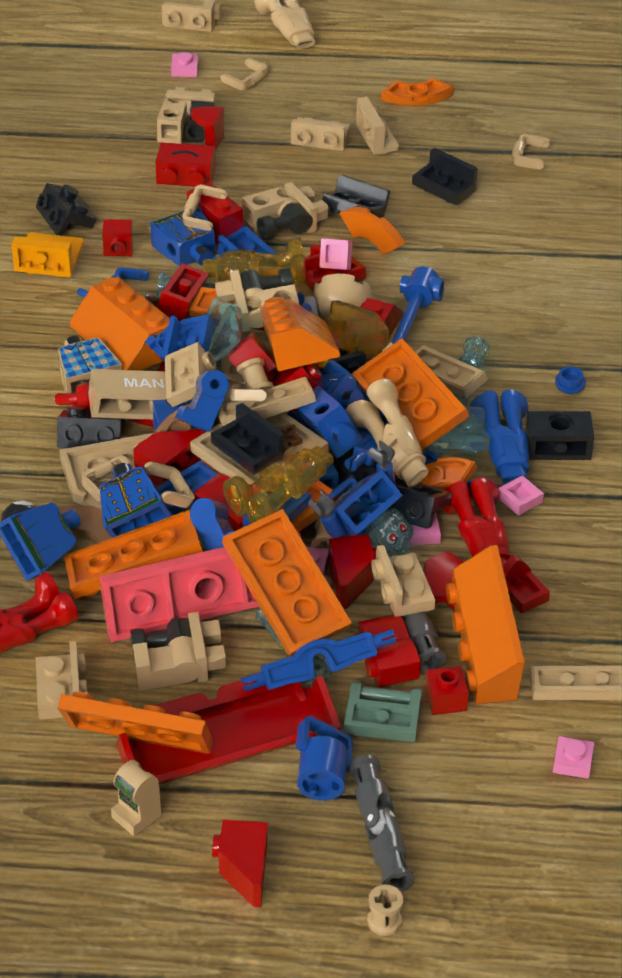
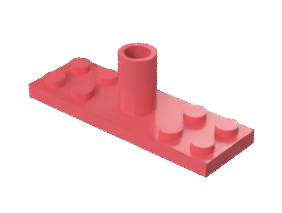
[99,530,301,643]

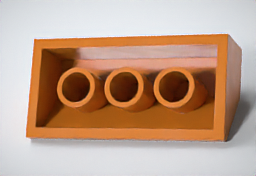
[70,277,170,371]
[259,297,340,372]
[446,545,525,705]

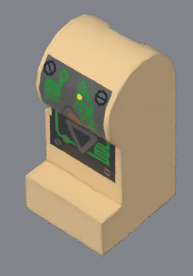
[111,760,162,836]

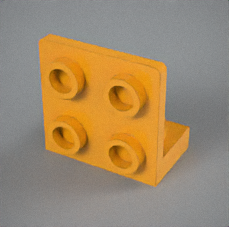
[11,232,84,278]

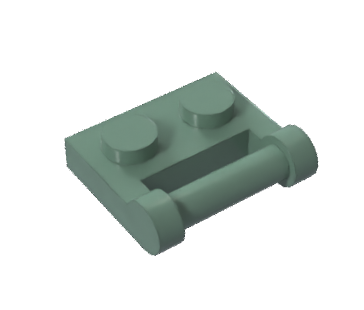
[344,681,422,743]

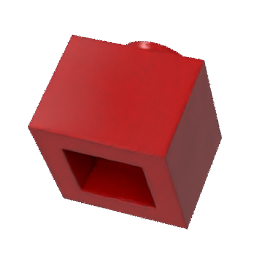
[102,219,133,256]
[425,666,469,715]

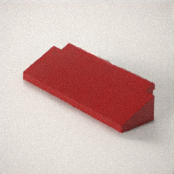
[116,675,342,785]

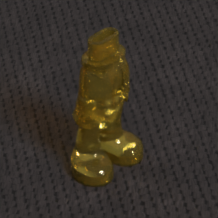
[203,237,305,284]
[223,446,334,523]

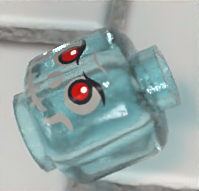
[365,508,414,556]

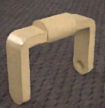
[220,58,267,91]
[512,134,550,170]
[182,185,228,231]
[228,382,267,401]
[82,455,136,502]
[144,462,195,508]

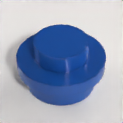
[555,366,586,394]

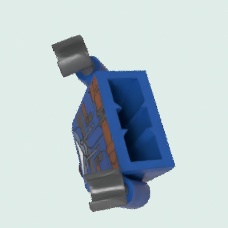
[308,440,403,538]

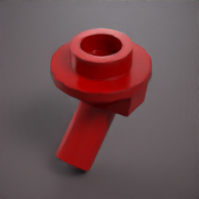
[55,383,91,411]

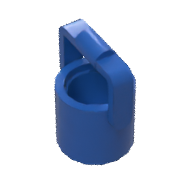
[296,716,353,801]

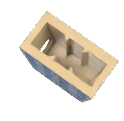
[58,336,122,393]

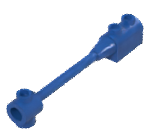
[357,266,445,433]

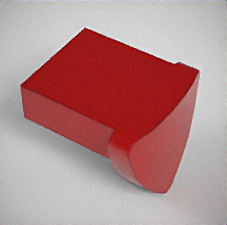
[191,106,224,151]
[503,554,550,614]

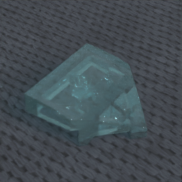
[206,297,242,362]

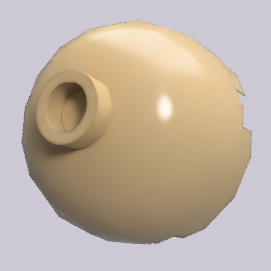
[313,274,372,327]

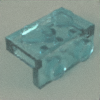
[426,407,490,453]

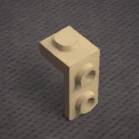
[162,0,222,32]

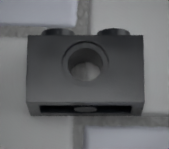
[525,411,594,460]

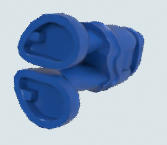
[469,390,529,484]

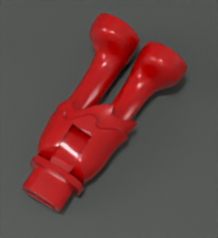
[442,477,511,567]
[0,572,79,654]

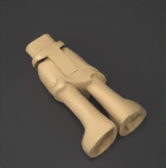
[254,0,315,49]
[345,379,428,487]

